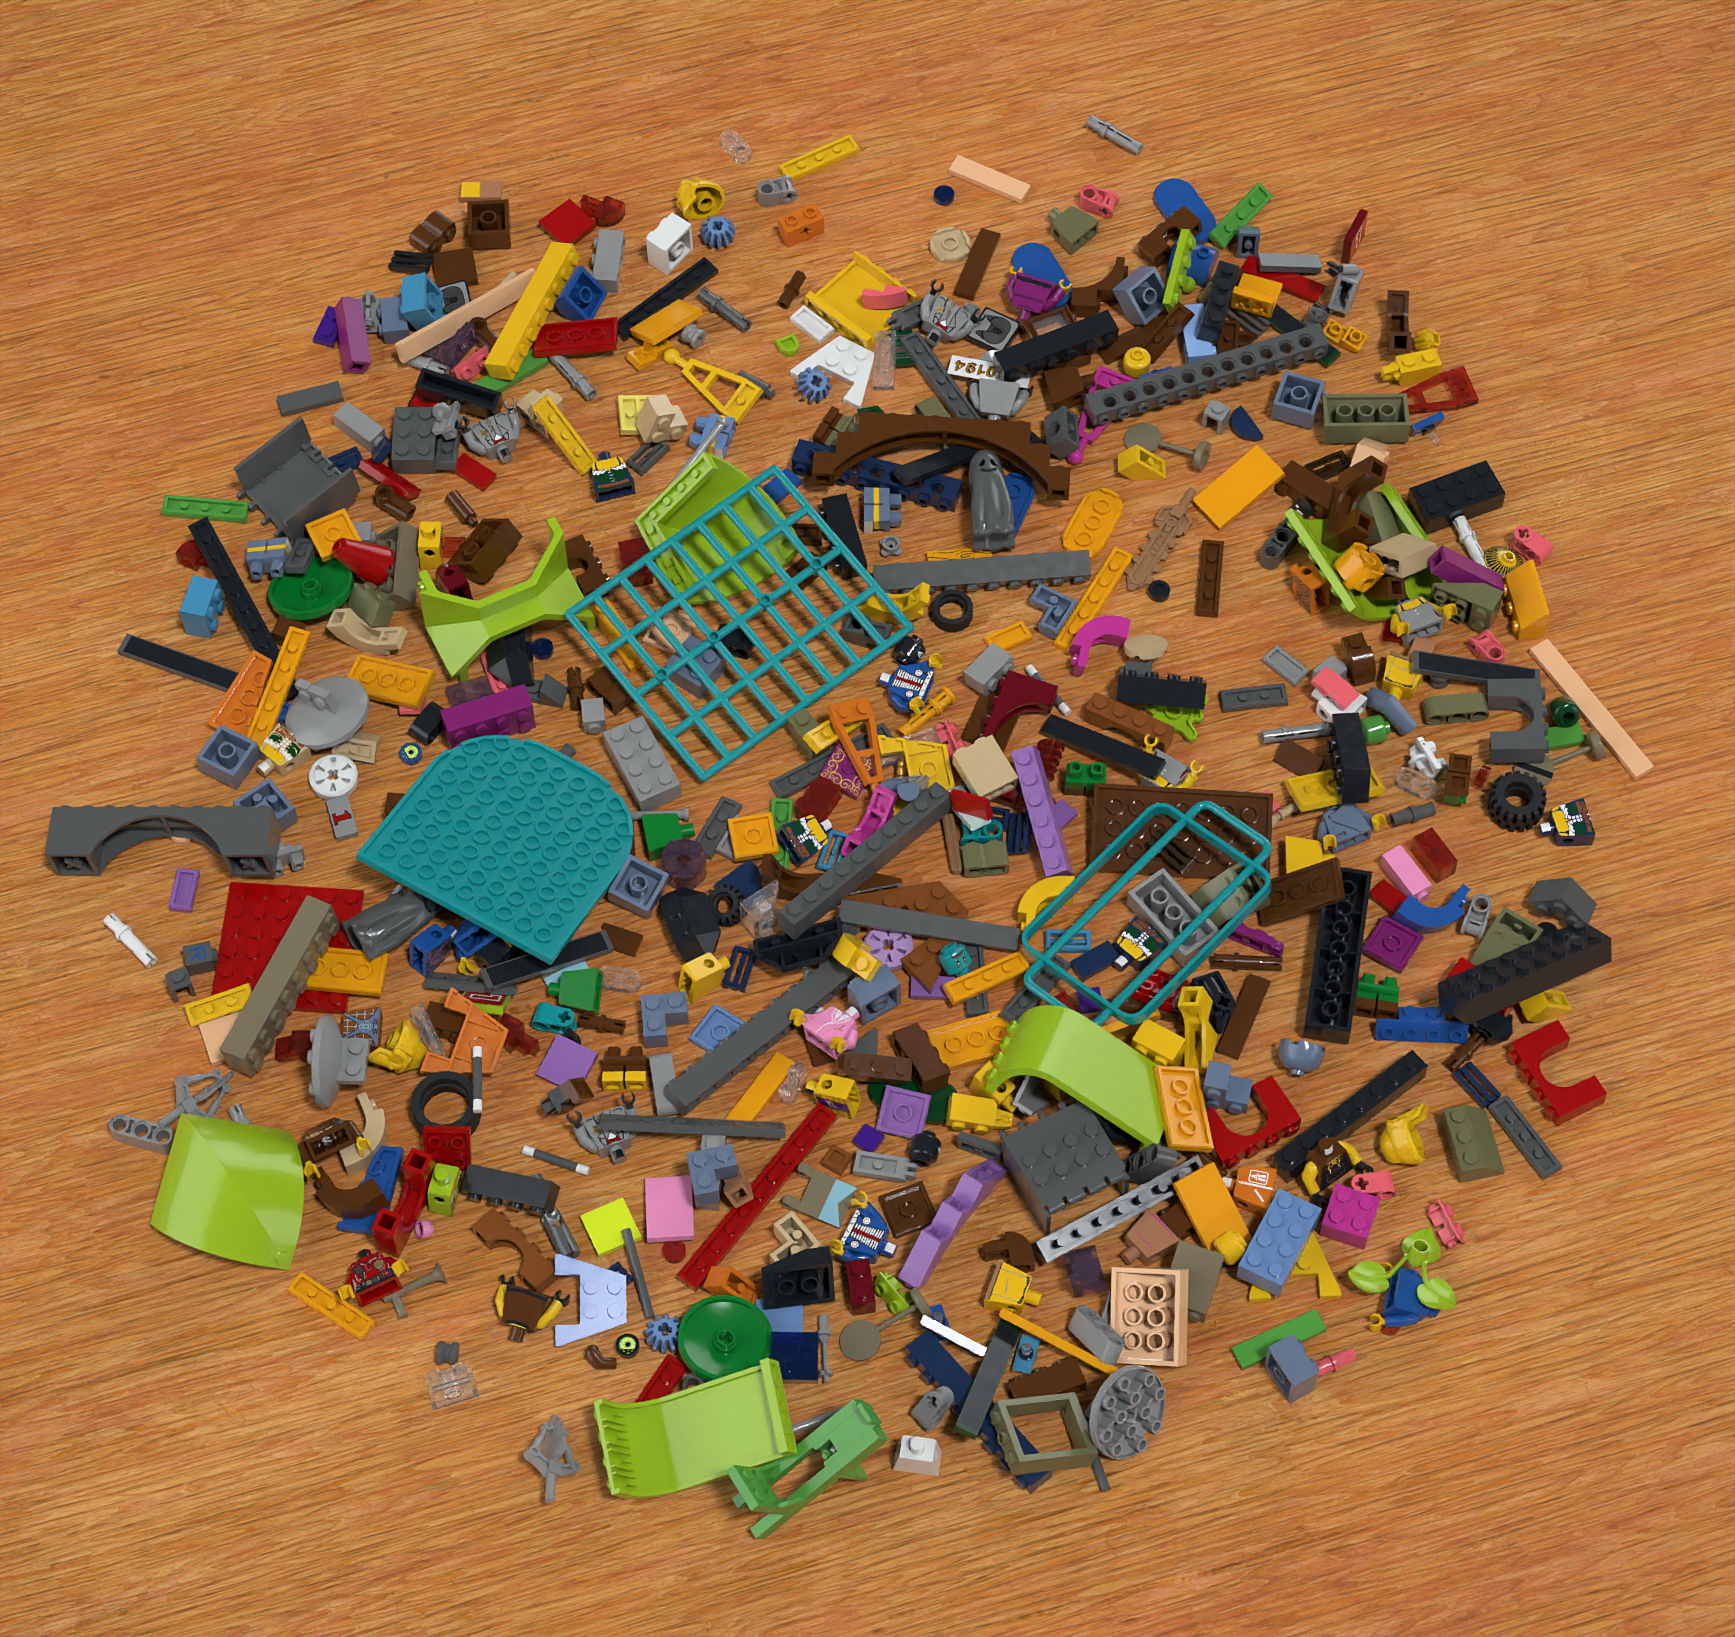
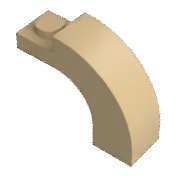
[326,608,408,655]
[339,1092,388,1176]

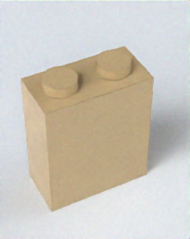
[1369,533,1437,578]
[953,735,1018,801]

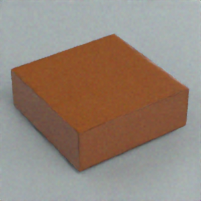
[821,1144,853,1176]

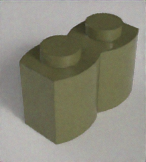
[961,840,1009,878]

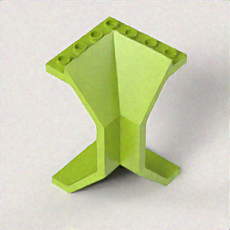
[417,516,597,685]

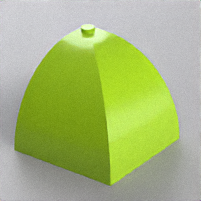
[634,452,799,604]
[150,1113,304,1270]

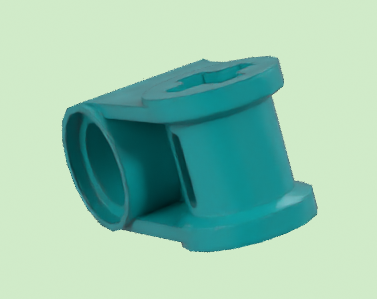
[960,820,1003,846]
[531,1002,577,1036]

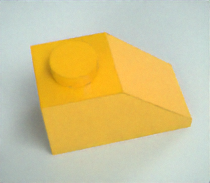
[1118,444,1166,480]
[1519,989,1573,1023]

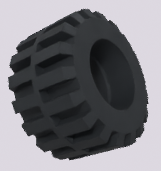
[1488,771,1547,832]

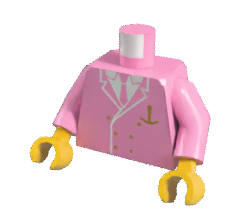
[789,1006,860,1061]

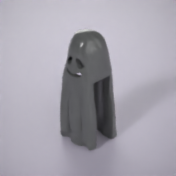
[969,449,1015,552]
[340,888,445,961]

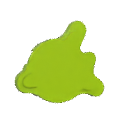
[1145,695,1209,743]

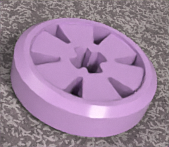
[864,929,913,971]

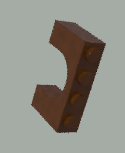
[1322,455,1388,553]

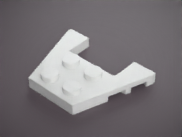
[790,336,875,410]

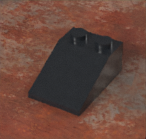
[761,1246,835,1309]

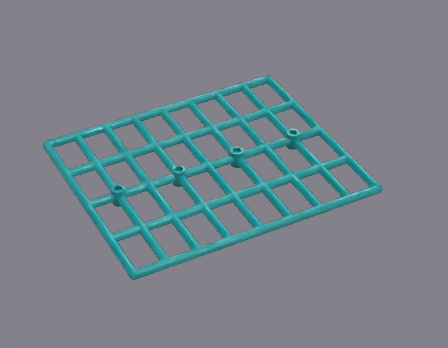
[564,465,914,782]

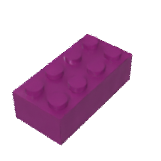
[440,684,536,749]

